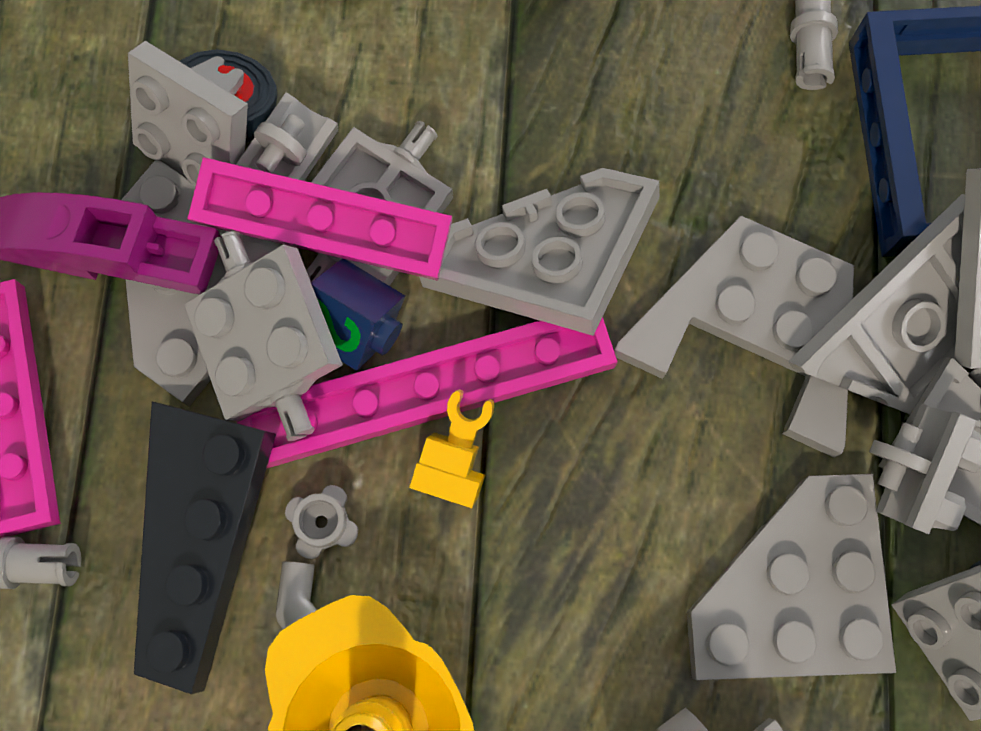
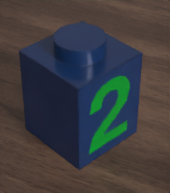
[311,258,405,370]

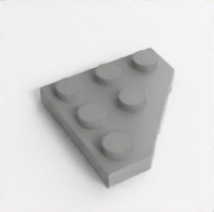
[122,160,282,407]
[419,168,660,336]
[687,474,896,680]

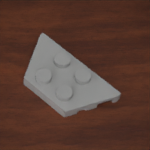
[788,194,965,414]

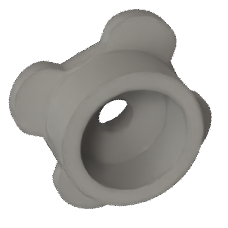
[285,485,358,559]

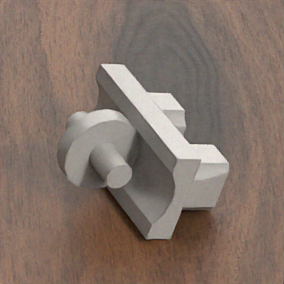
[236,93,338,181]
[869,404,981,534]

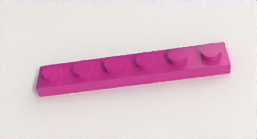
[237,317,617,469]

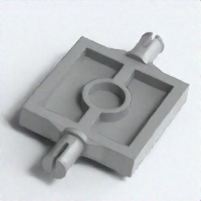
[306,121,453,286]
[184,231,343,441]

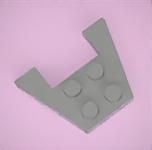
[614,216,854,458]

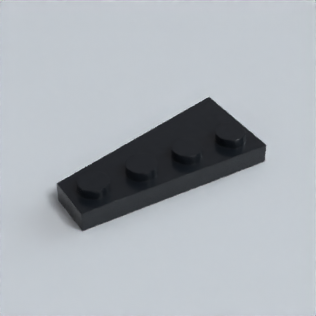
[134,401,276,694]

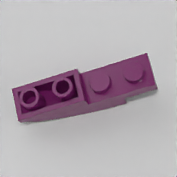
[0,192,222,295]

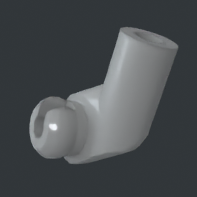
[276,562,317,629]

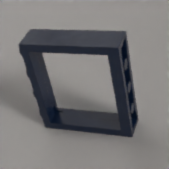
[849,6,981,257]

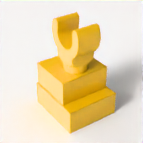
[409,389,494,508]

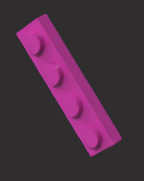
[187,157,452,281]
[0,279,61,538]

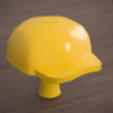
[265,595,474,731]

